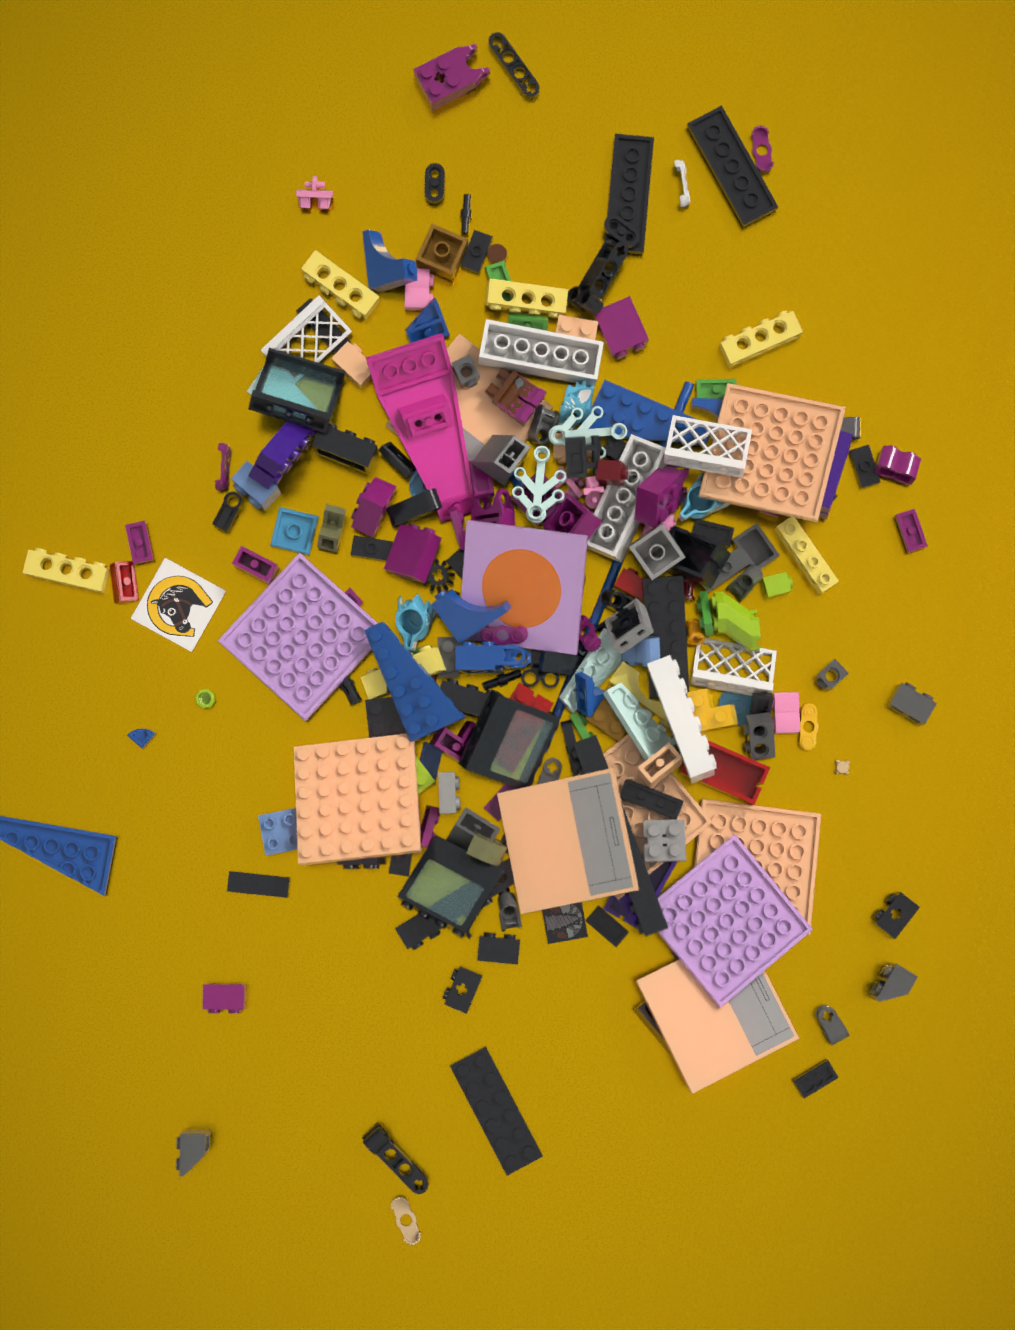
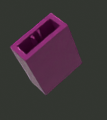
[593,296,649,359]
[384,523,442,583]

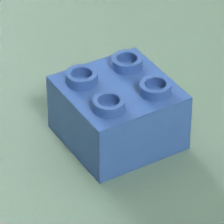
[231,461,281,511]
[258,808,298,856]

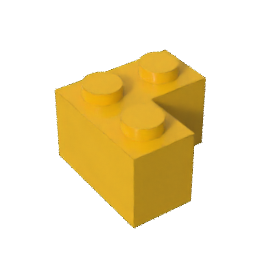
[687,689,738,732]

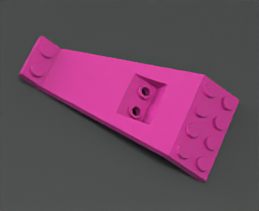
[366,333,475,522]

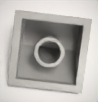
[629,523,685,580]

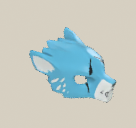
[558,380,594,430]
[678,473,731,522]
[395,594,437,651]

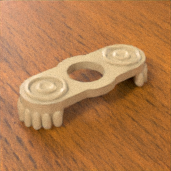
[391,1197,421,1245]

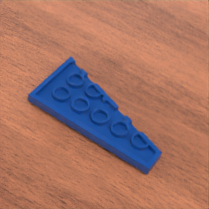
[589,380,710,446]
[364,622,466,742]
[0,816,117,896]

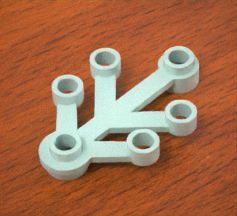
[549,406,627,458]
[512,446,567,524]

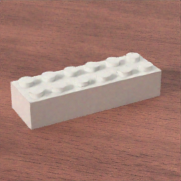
[478,319,604,387]
[587,434,668,563]
[647,655,717,783]

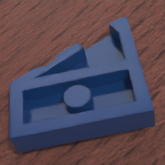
[405,298,450,343]

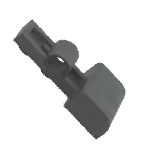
[702,523,780,592]

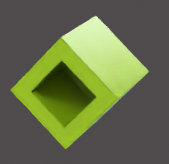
[761,572,793,599]

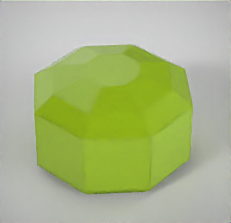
[195,689,215,709]

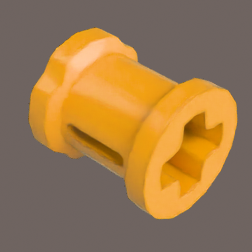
[686,619,705,645]

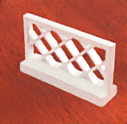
[261,296,352,385]
[663,415,752,478]
[690,638,777,696]

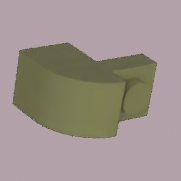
[317,504,346,553]
[466,833,507,866]

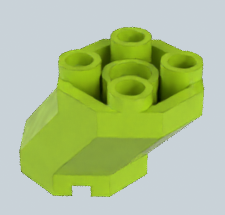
[709,592,761,652]

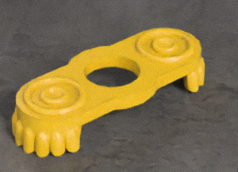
[797,703,819,751]

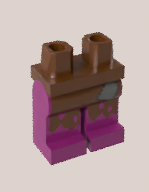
[485,368,547,427]

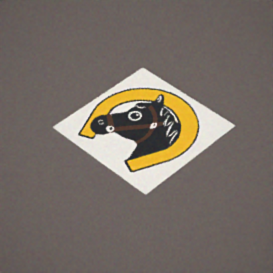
[131,558,226,652]

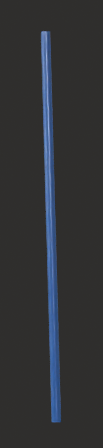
[545,381,694,753]

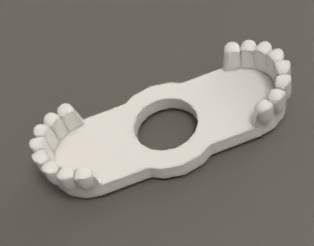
[674,160,690,207]

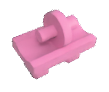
[296,176,333,209]
[555,466,585,501]
[581,476,604,509]

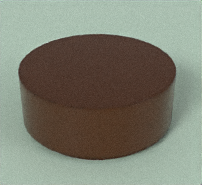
[487,244,507,264]

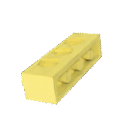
[301,250,380,320]
[484,279,568,318]
[719,311,803,368]
[774,517,839,595]
[23,548,110,594]

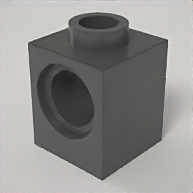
[452,354,480,388]
[815,659,849,691]

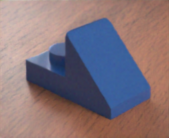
[575,672,605,717]

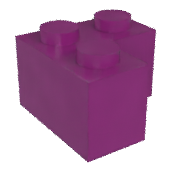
[351,477,397,537]
[429,721,476,763]

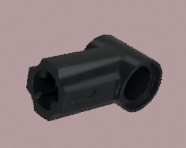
[212,492,244,532]

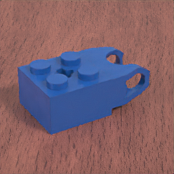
[455,642,531,674]

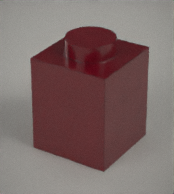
[596,460,628,486]

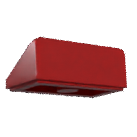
[110,561,138,604]

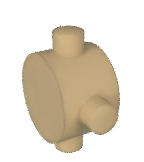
[835,760,850,775]

